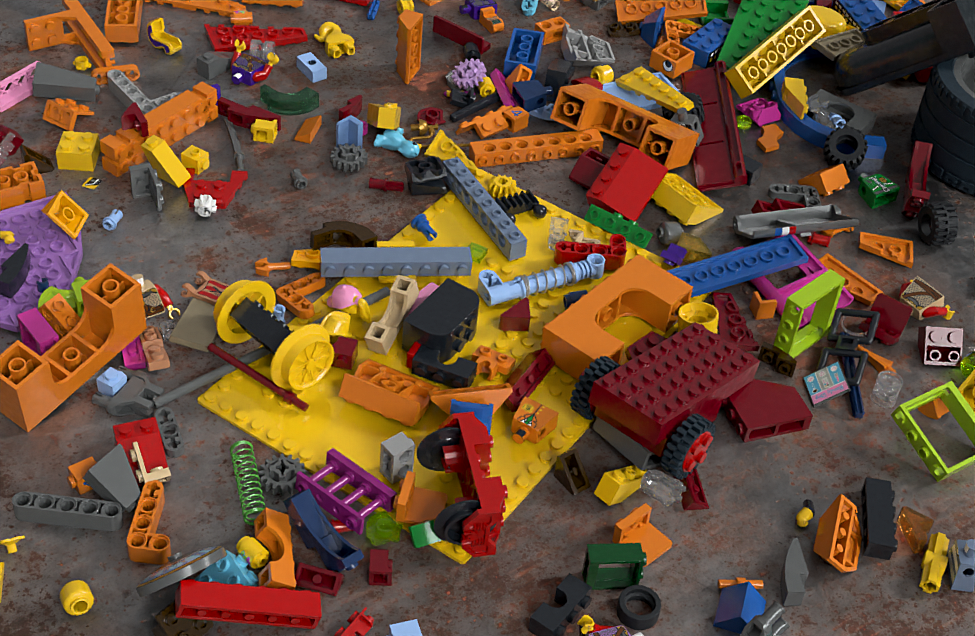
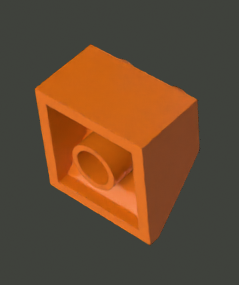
[797,163,850,197]

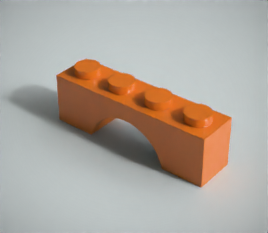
[254,508,296,590]

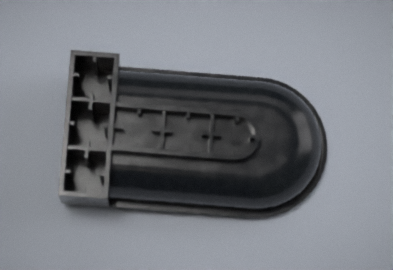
[834,0,975,96]

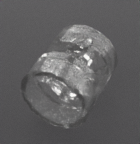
[250,39,275,62]
[871,371,903,408]

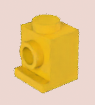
[251,119,277,143]

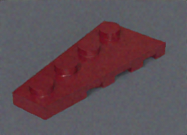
[711,292,760,352]

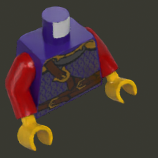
[230,39,279,86]

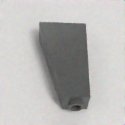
[32,62,100,102]
[593,416,664,470]

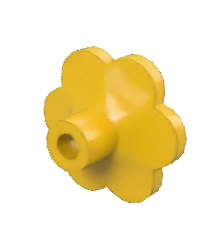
[0,535,25,554]

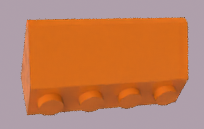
[395,9,423,84]

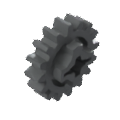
[330,143,368,172]
[259,453,306,496]

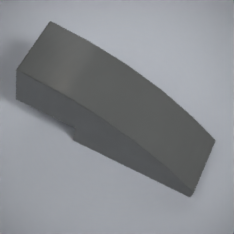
[780,538,809,606]

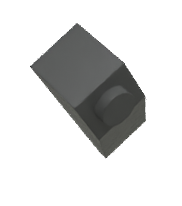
[197,51,233,80]

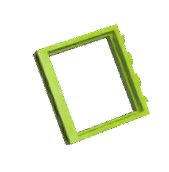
[773,269,845,358]
[890,381,975,482]

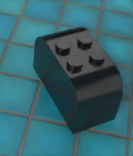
[402,278,479,363]

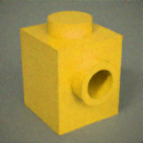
[181,145,210,175]

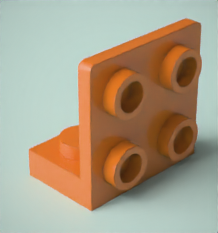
[42,98,94,131]

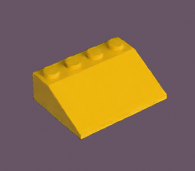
[651,173,724,226]

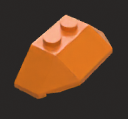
[428,383,513,415]
[813,494,862,573]

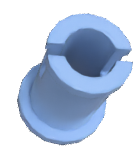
[102,209,123,230]
[273,304,286,323]

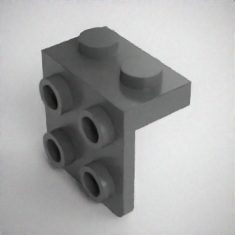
[128,162,164,211]

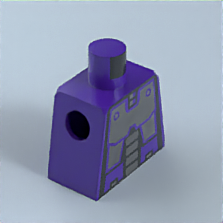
[459,0,498,20]

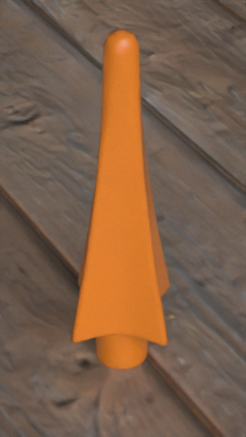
[857,344,896,377]

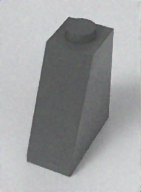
[83,443,141,514]

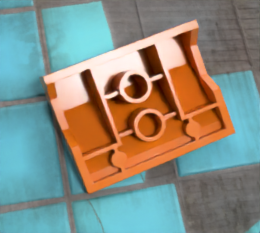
[339,359,441,426]

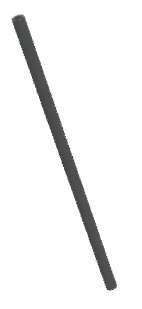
[151,287,390,409]

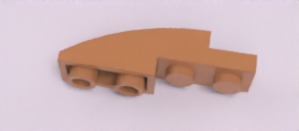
[139,326,170,372]

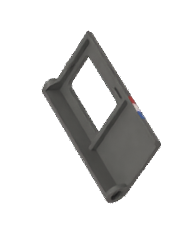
[733,204,859,239]

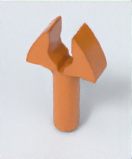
[255,258,291,277]

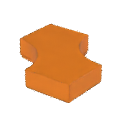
[756,123,784,153]

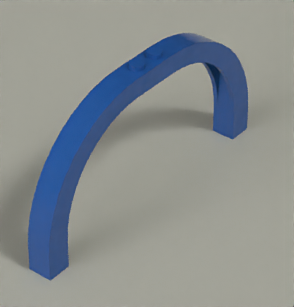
[768,46,887,159]

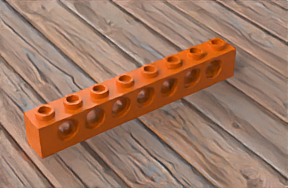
[469,129,604,168]

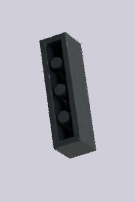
[861,477,898,560]

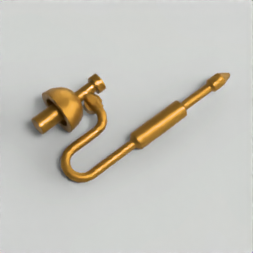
[409,119,470,148]

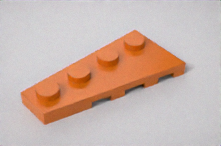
[803,253,883,306]

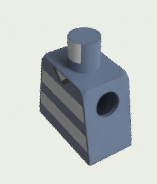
[946,539,975,592]

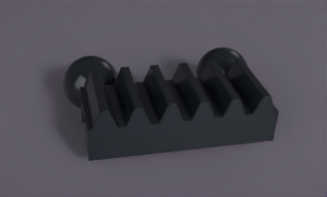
[495,189,547,224]

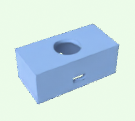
[297,52,327,83]

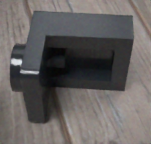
[450,87,476,108]

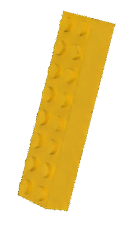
[724,5,826,99]

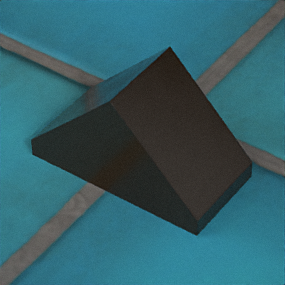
[20,144,55,174]
[554,448,591,495]

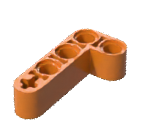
[126,480,171,565]

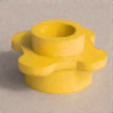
[73,56,92,70]

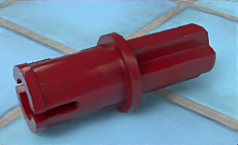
[369,177,404,192]

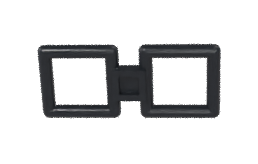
[816,308,880,387]

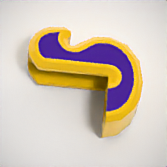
[146,17,182,55]

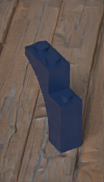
[283,489,364,572]

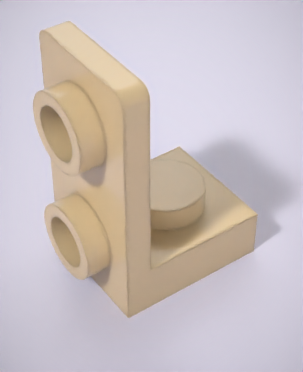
[129,441,171,485]

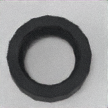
[616,585,661,630]

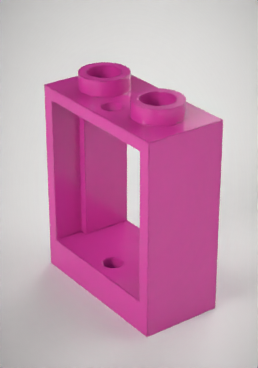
[17,307,59,356]

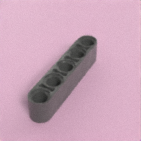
[12,491,124,532]

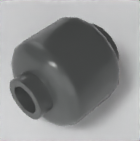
[656,221,684,245]

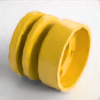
[677,302,719,334]

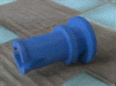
[411,214,437,241]

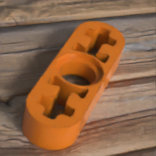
[91,64,140,85]

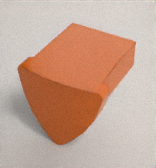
[918,398,950,420]

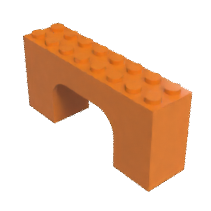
[550,83,700,170]
[540,254,693,380]
[0,263,147,433]

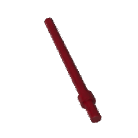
[207,343,309,412]

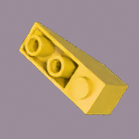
[781,77,809,120]
[594,465,653,506]

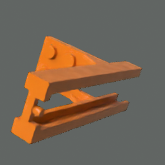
[23,0,116,78]

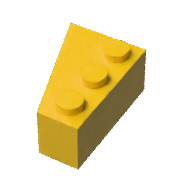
[367,102,401,130]

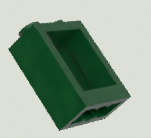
[582,543,647,590]

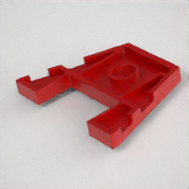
[182,168,248,209]

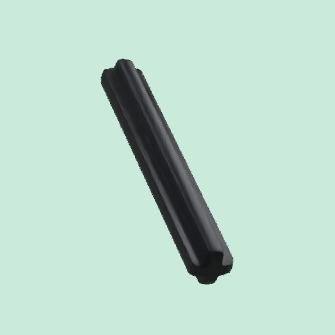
[449,92,500,123]

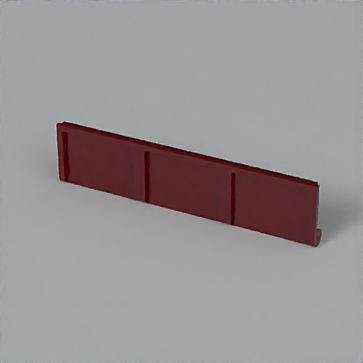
[681,60,748,192]

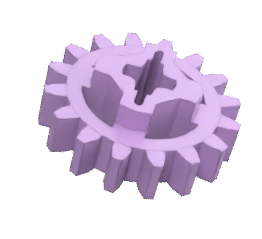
[451,58,487,90]

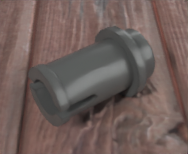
[290,169,308,189]

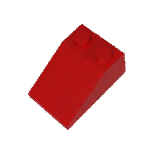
[113,417,171,487]

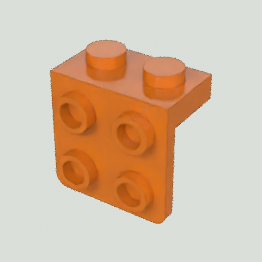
[393,471,448,524]
[612,503,672,567]

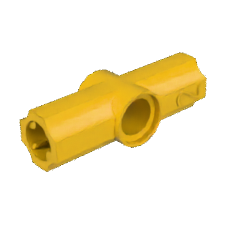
[919,532,949,594]

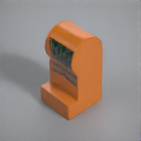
[479,6,504,34]

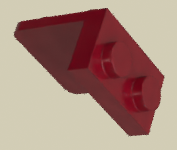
[859,293,913,345]

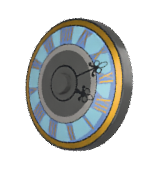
[136,546,227,597]

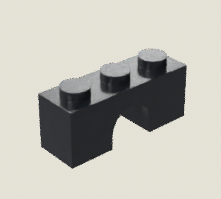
[411,345,477,389]
[528,573,592,636]

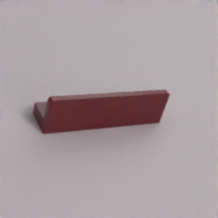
[433,15,491,55]
[504,348,556,413]

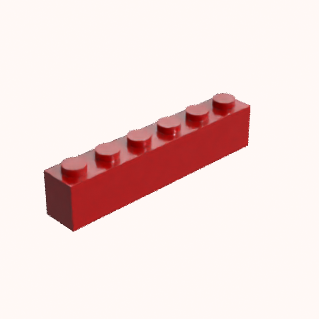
[175,579,322,629]

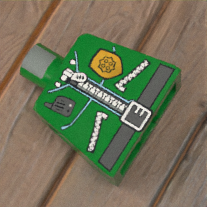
[858,173,900,209]

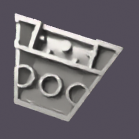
[561,23,615,67]

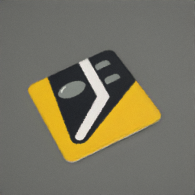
[82,177,102,190]

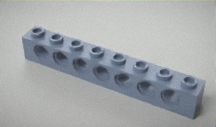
[442,157,527,261]

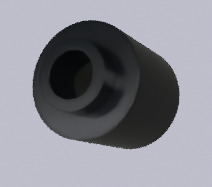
[463,42,481,61]

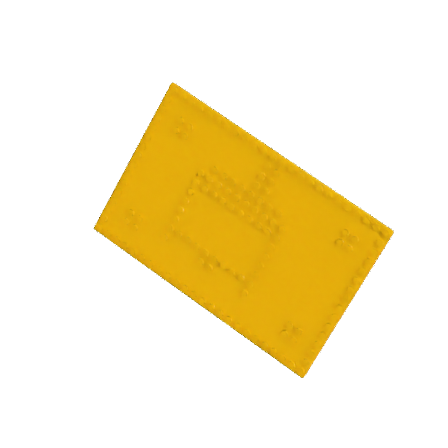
[198,169,711,564]

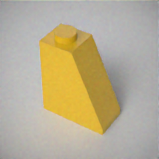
[140,135,191,188]

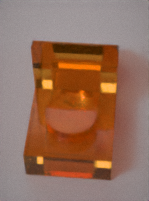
[897,506,934,554]

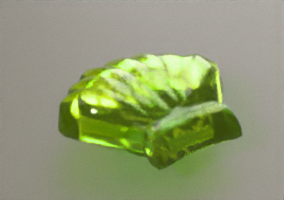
[365,511,403,546]

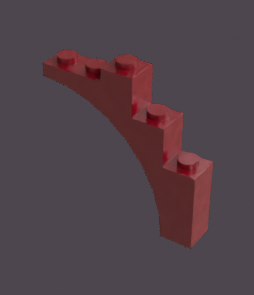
[901,141,933,218]

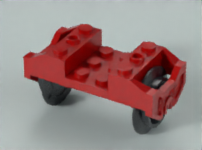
[417,412,508,557]

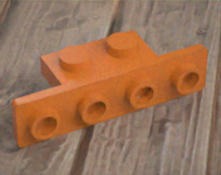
[455,105,513,140]

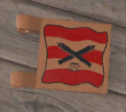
[180,271,230,305]

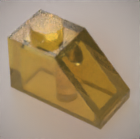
[677,232,712,263]

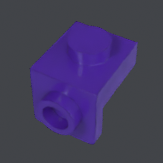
[660,243,687,266]

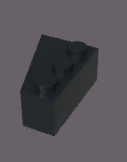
[544,58,575,102]

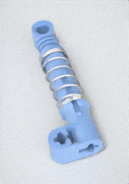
[477,253,605,306]

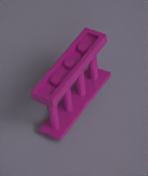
[295,448,397,535]

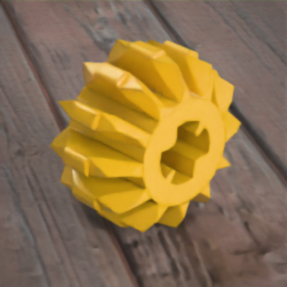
[487,174,517,200]

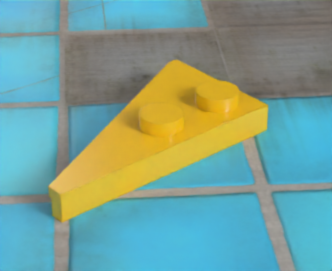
[425,129,479,174]

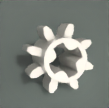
[194,195,217,217]

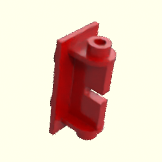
[334,607,374,636]

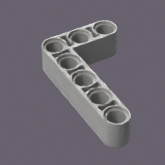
[107,69,182,115]

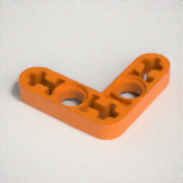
[662,20,701,44]
[276,272,326,319]

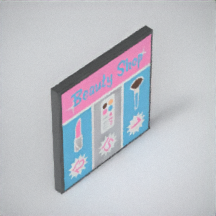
[803,361,851,407]

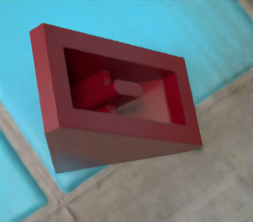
[499,297,530,332]

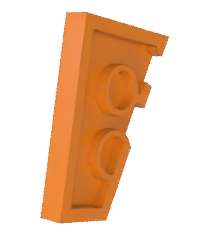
[858,232,913,269]

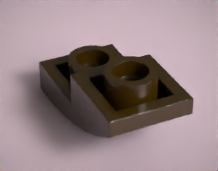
[606,21,640,37]
[758,341,797,378]

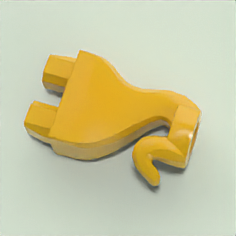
[314,22,355,58]

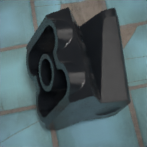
[404,156,448,196]

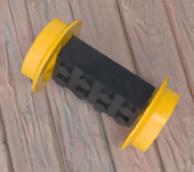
[213,280,334,390]

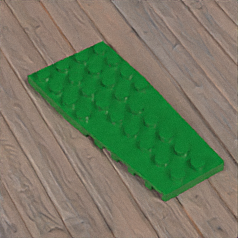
[714,0,810,70]

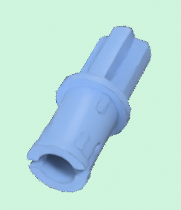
[827,112,846,129]

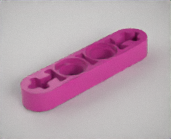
[490,68,518,107]

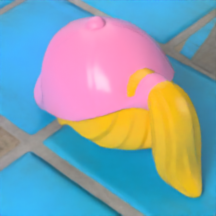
[327,284,371,323]

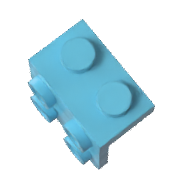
[195,550,259,587]

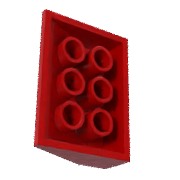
[586,142,669,222]

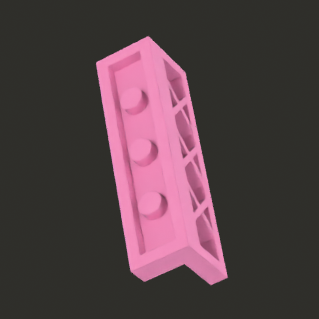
[0,61,39,113]

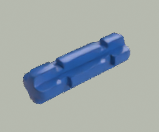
[367,0,380,20]

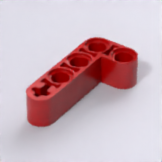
[553,234,627,270]

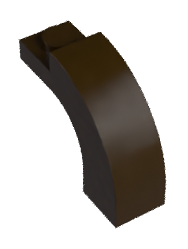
[310,221,378,251]

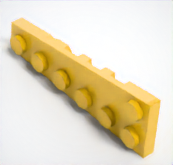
[616,66,694,113]

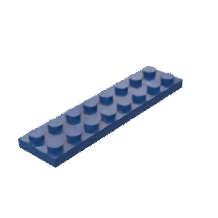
[667,234,809,298]

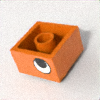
[649,39,695,79]

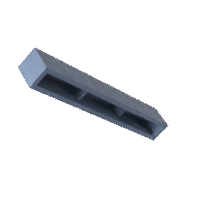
[320,247,473,277]

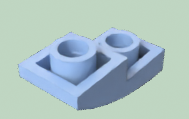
[528,103,555,121]

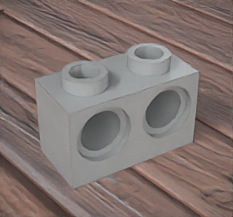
[380,432,415,485]

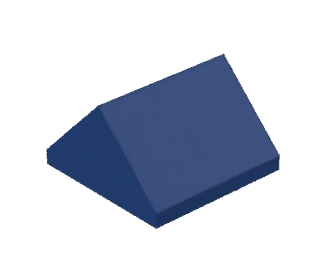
[713,581,766,634]

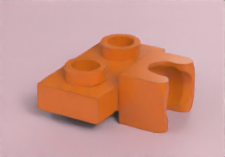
[471,345,516,381]

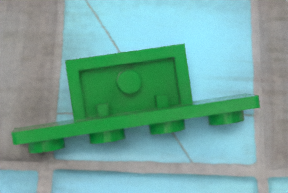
[584,204,653,249]

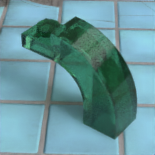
[260,84,319,115]

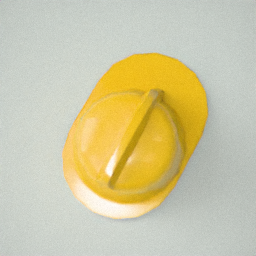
[314,311,352,337]

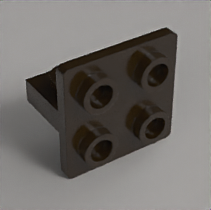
[152,599,214,636]

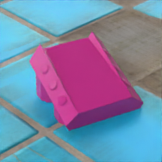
[736,98,781,128]

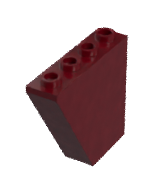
[721,379,813,442]

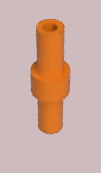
[717,577,763,589]

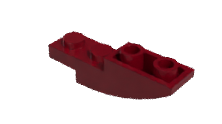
[217,97,281,131]

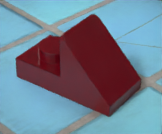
[121,102,149,137]

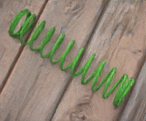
[230,441,265,525]

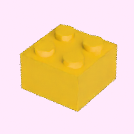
[56,131,101,172]

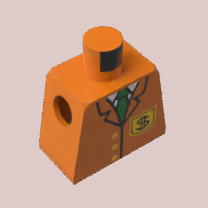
[511,396,559,444]

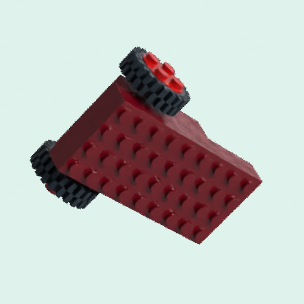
[570,322,760,480]

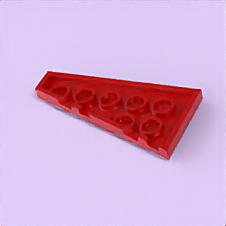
[204,24,308,52]

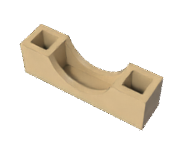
[364,275,419,355]

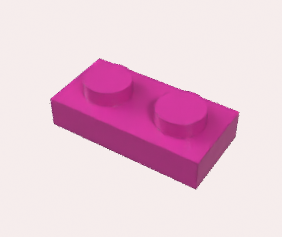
[121,336,146,370]

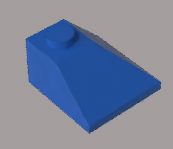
[639,7,666,48]

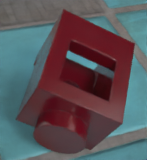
[369,549,393,586]

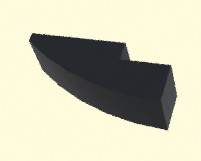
[0,243,31,298]

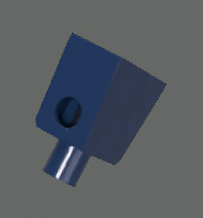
[512,80,553,112]

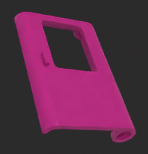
[732,234,854,329]

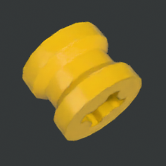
[397,0,414,14]

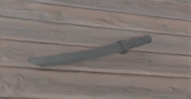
[224,117,244,171]

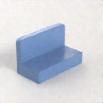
[336,115,363,149]

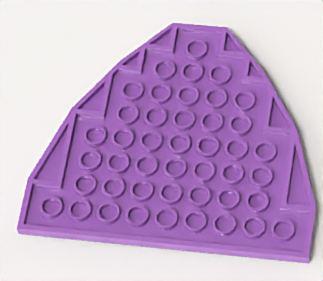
[0,192,83,332]

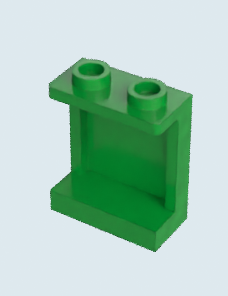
[698,0,734,26]

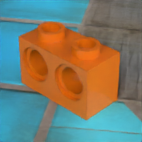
[534,16,570,45]
[38,293,81,339]

